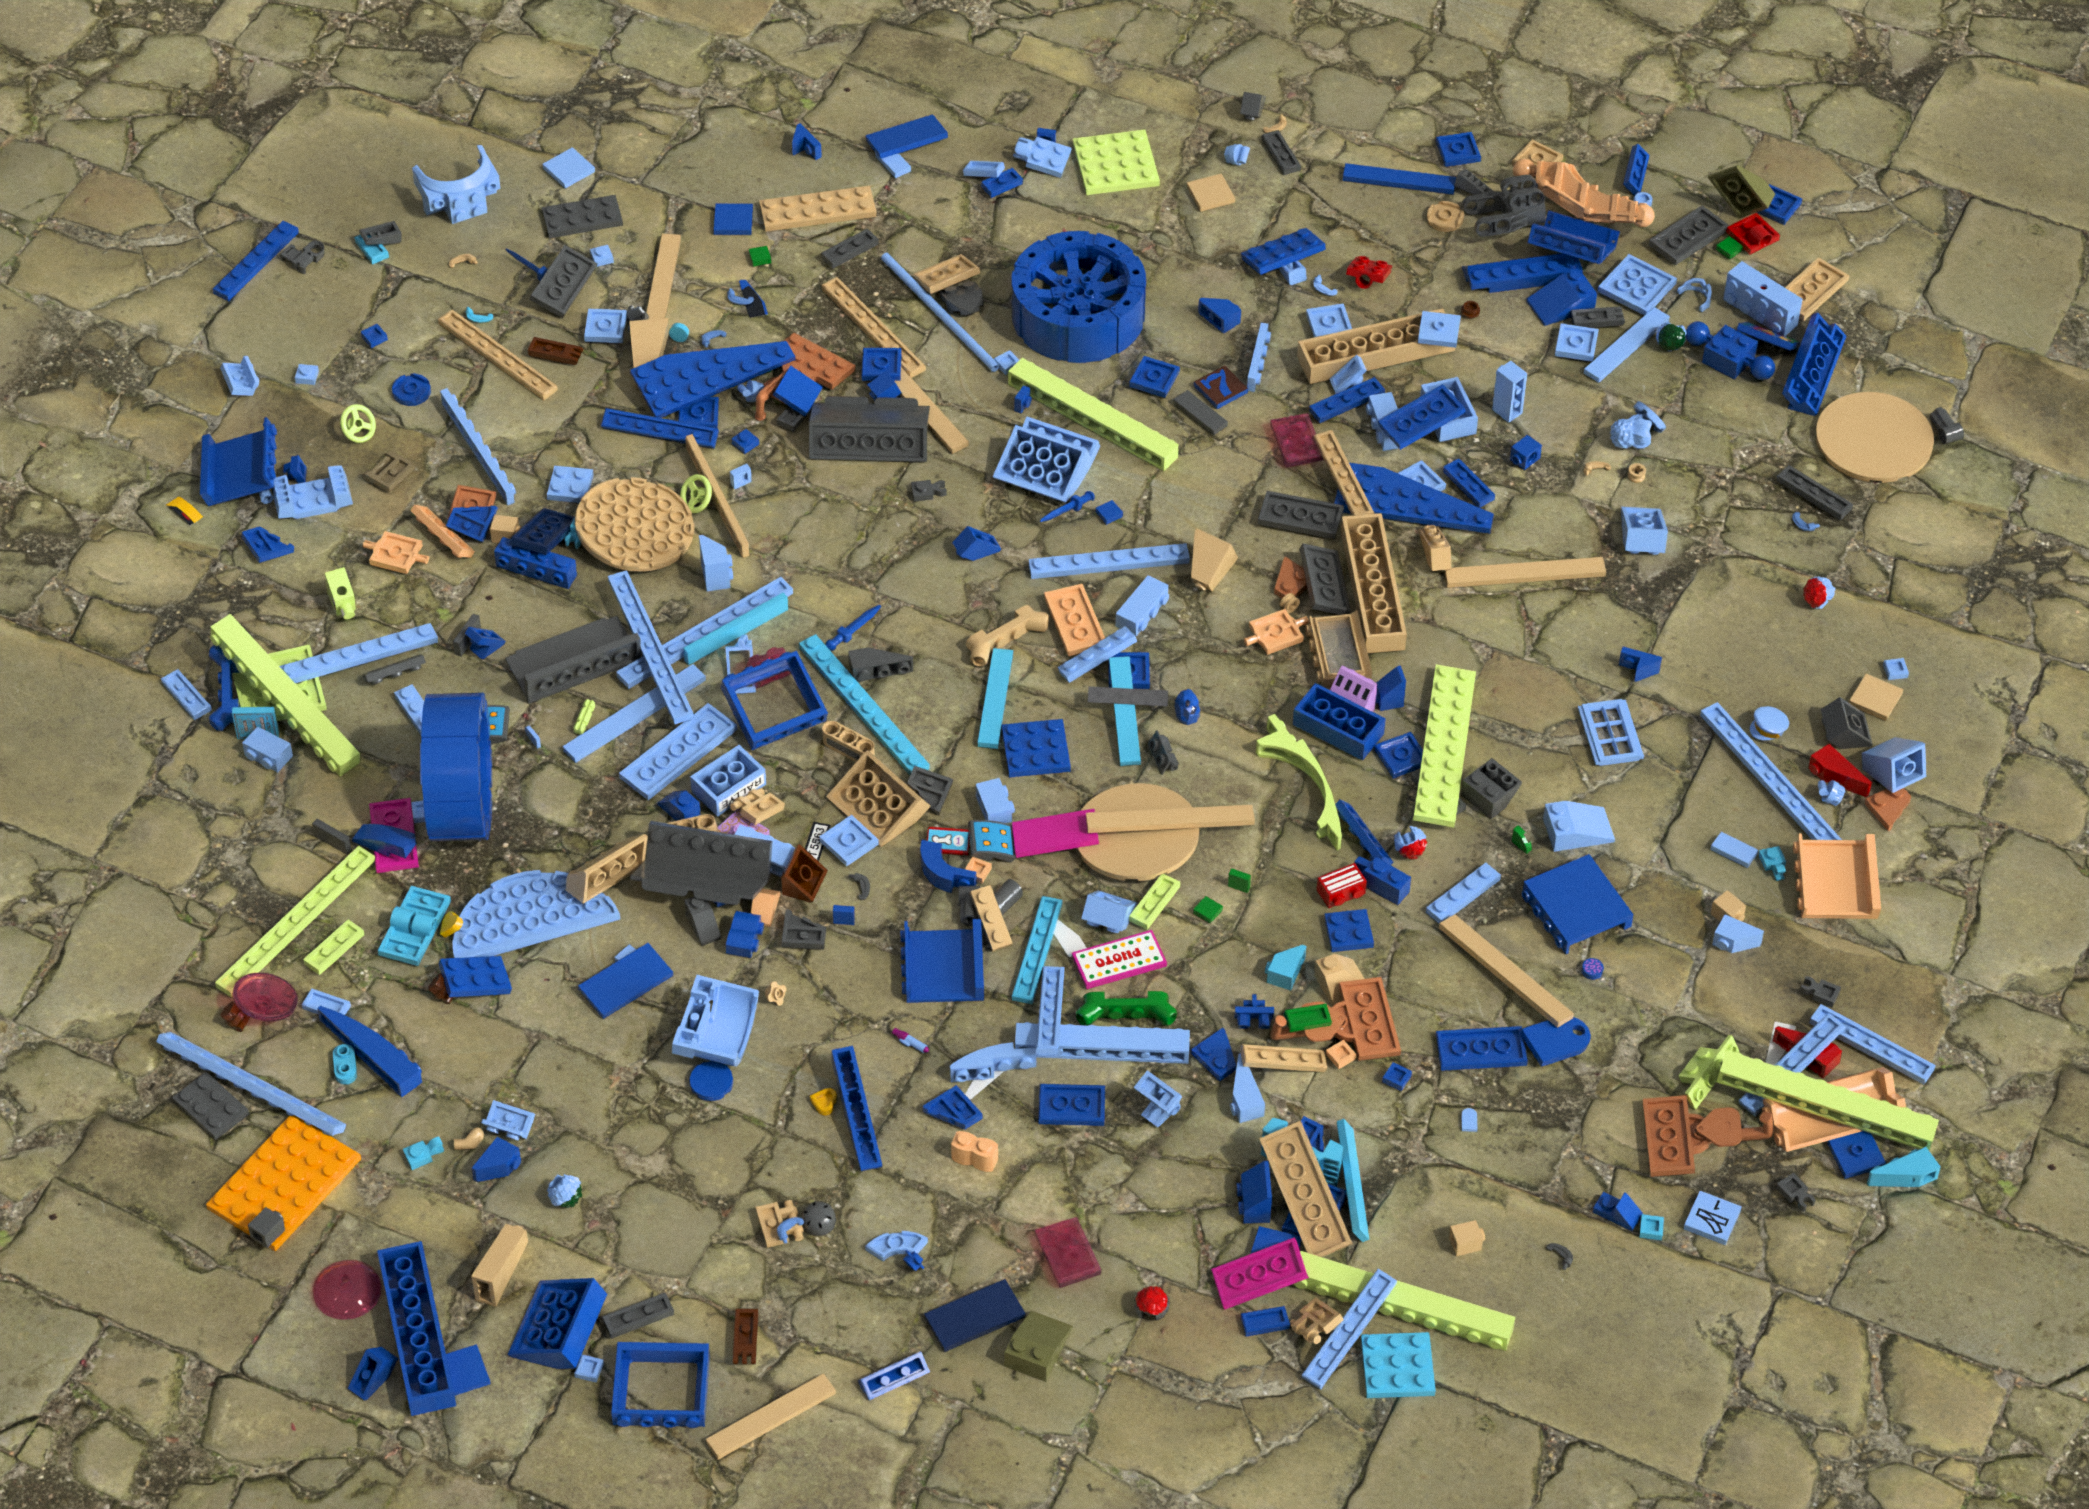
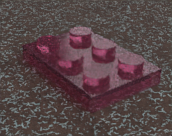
[1270,413,1324,467]
[1035,1217,1101,1288]

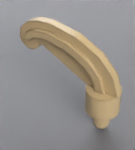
[1263,114,1287,133]
[449,254,478,268]
[1584,461,1611,476]

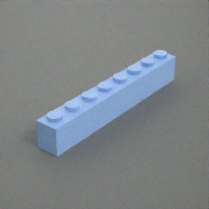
[1015,1022,1190,1064]

